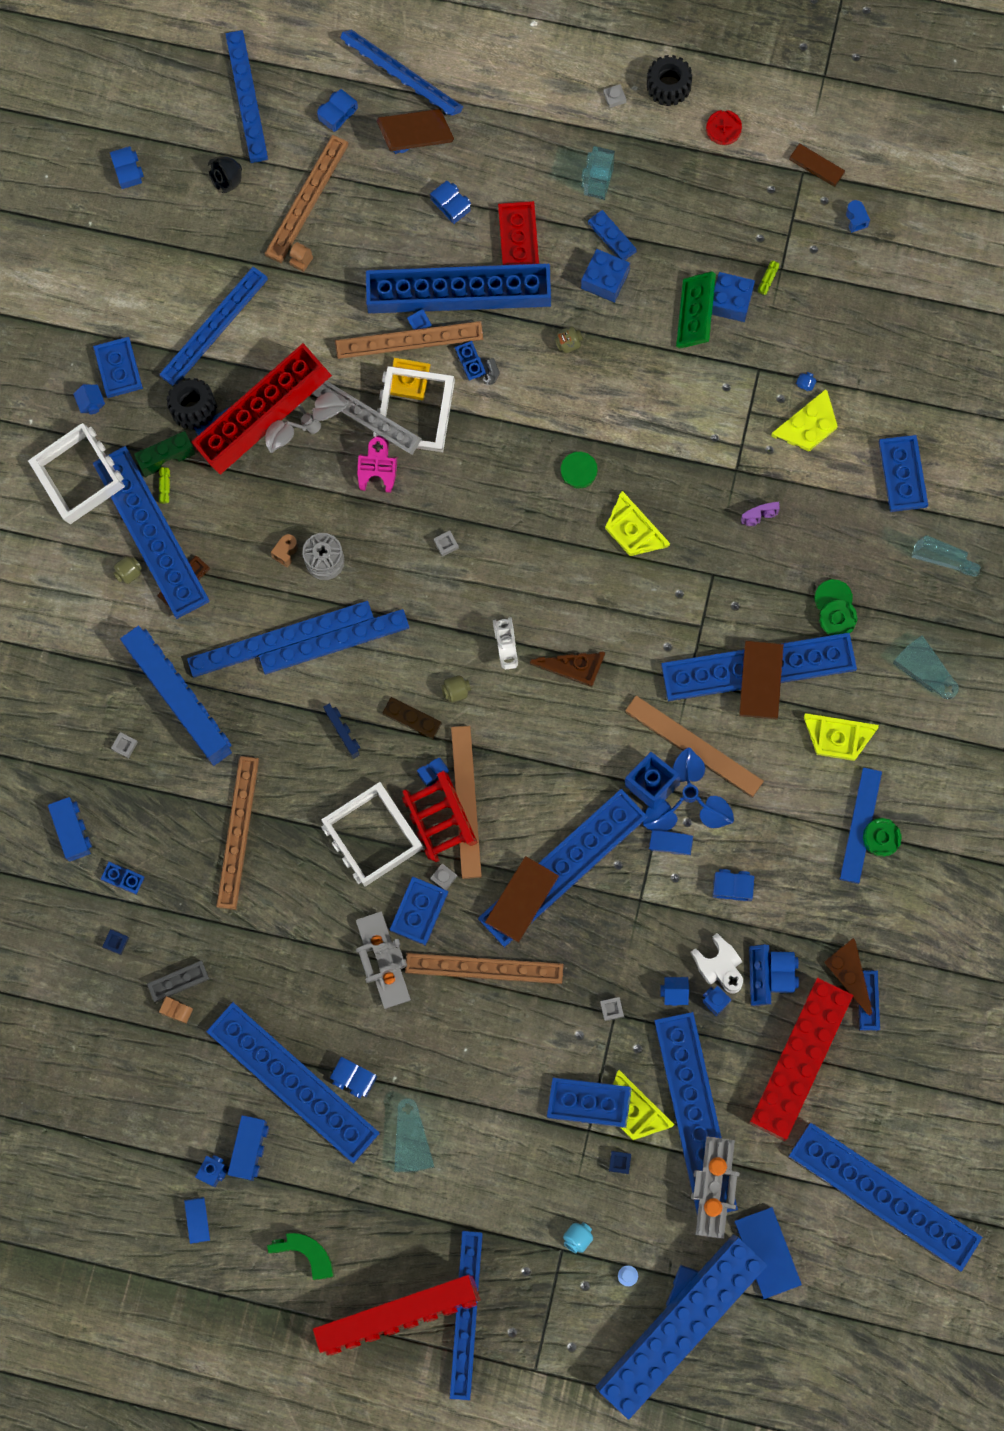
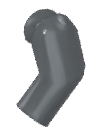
[483,358,500,385]

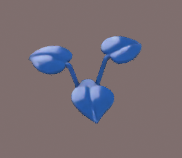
[643,747,734,831]

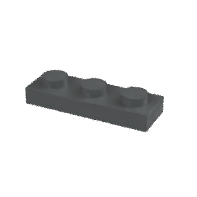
[147,960,210,1003]

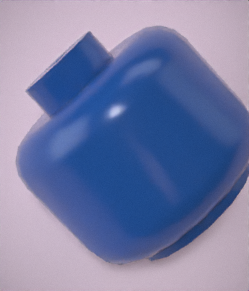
[796,372,817,391]

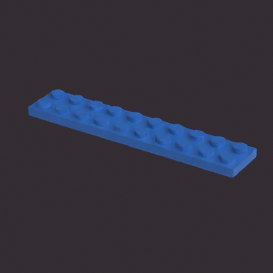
[93,446,210,619]
[661,633,857,701]
[478,789,648,948]
[206,1002,380,1164]
[654,1012,738,1215]
[788,1122,983,1272]

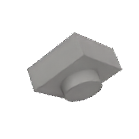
[603,84,626,108]
[433,531,459,557]
[111,732,138,759]
[430,864,458,890]
[600,997,624,1021]

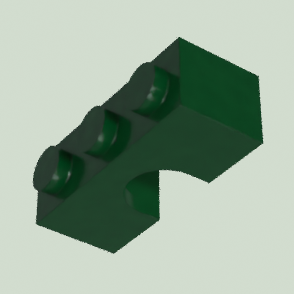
[134,431,195,477]

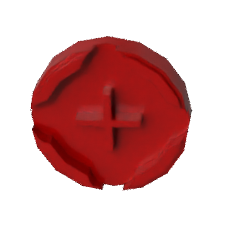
[706,110,742,145]

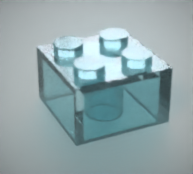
[581,146,615,200]

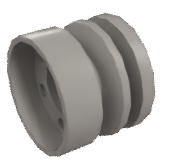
[302,533,345,580]

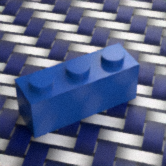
[48,797,92,862]
[228,1115,269,1181]

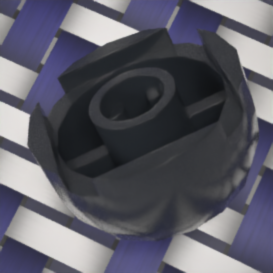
[208,155,242,193]

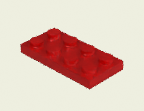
[498,201,539,265]

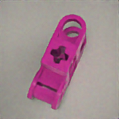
[357,436,397,493]

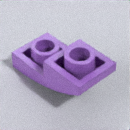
[741,502,779,526]

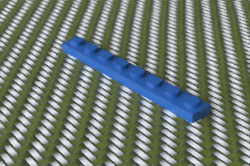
[340,29,463,116]
[225,30,268,163]
[160,266,268,386]
[259,609,409,675]
[450,1231,483,1400]

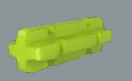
[757,260,779,295]
[159,467,170,504]

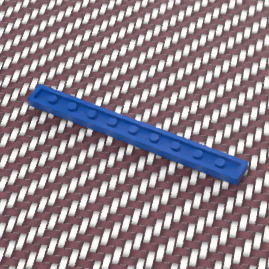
[187,601,374,678]

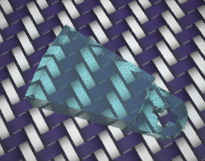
[911,535,981,576]
[893,635,959,699]
[394,1099,435,1173]

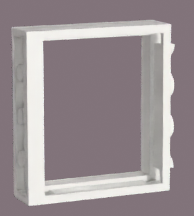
[373,366,455,452]
[28,423,125,524]
[321,782,423,887]

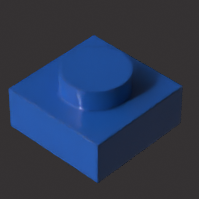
[407,309,432,330]

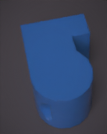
[846,200,870,233]
[417,757,449,787]

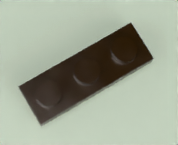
[382,697,442,740]

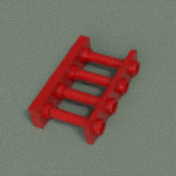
[402,771,478,862]

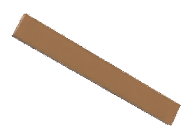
[265,135,349,263]
[335,321,484,359]
[625,696,764,798]
[451,726,482,879]
[216,756,259,910]
[405,953,563,984]

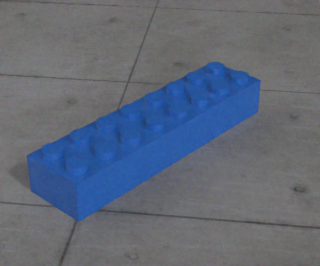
[120,625,232,766]

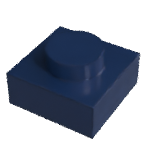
[102,929,129,955]
[609,1151,631,1174]

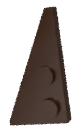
[530,651,605,687]
[824,938,873,1016]

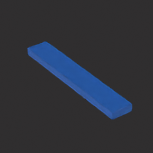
[839,767,882,884]

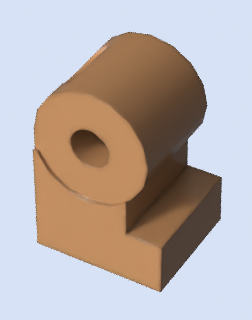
[289,242,313,272]
[271,534,298,568]
[159,996,193,1024]

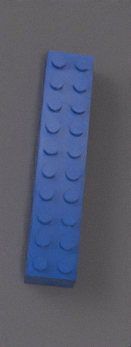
[366,264,551,314]
[595,1234,768,1420]

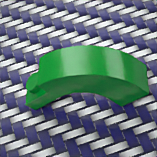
[267,1233,335,1280]

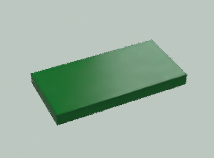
[676,271,716,349]

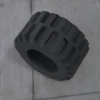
[647,55,692,106]
[166,378,217,429]

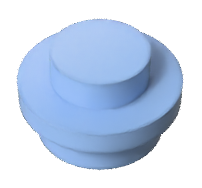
[618,1266,638,1286]

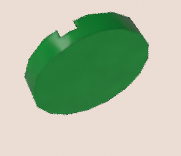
[561,452,598,489]
[814,579,853,611]
[819,599,858,636]
[863,818,902,857]

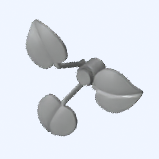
[265,393,346,453]

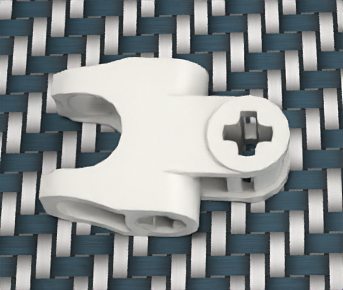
[493,617,518,670]
[691,933,743,994]

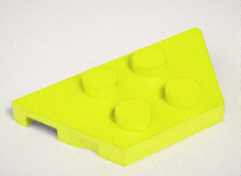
[771,390,838,452]
[605,491,670,556]
[804,713,879,761]
[613,1070,674,1140]

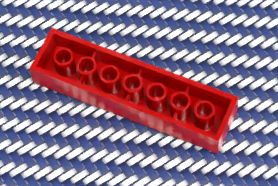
[192,343,332,475]
[749,978,854,1142]
[313,1275,481,1356]

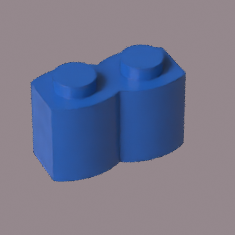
[317,89,358,132]
[110,146,144,189]
[430,180,471,224]
[712,869,754,901]
[770,952,799,993]
[330,1057,378,1099]

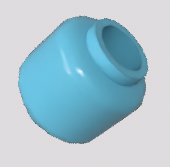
[563,1222,593,1254]

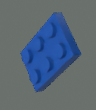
[93,337,143,398]
[390,877,449,946]

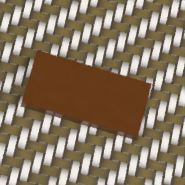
[376,109,454,151]
[739,641,784,720]
[485,856,559,943]

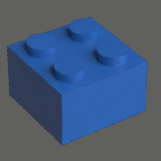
[581,249,630,303]
[712,272,755,322]
[625,752,680,811]

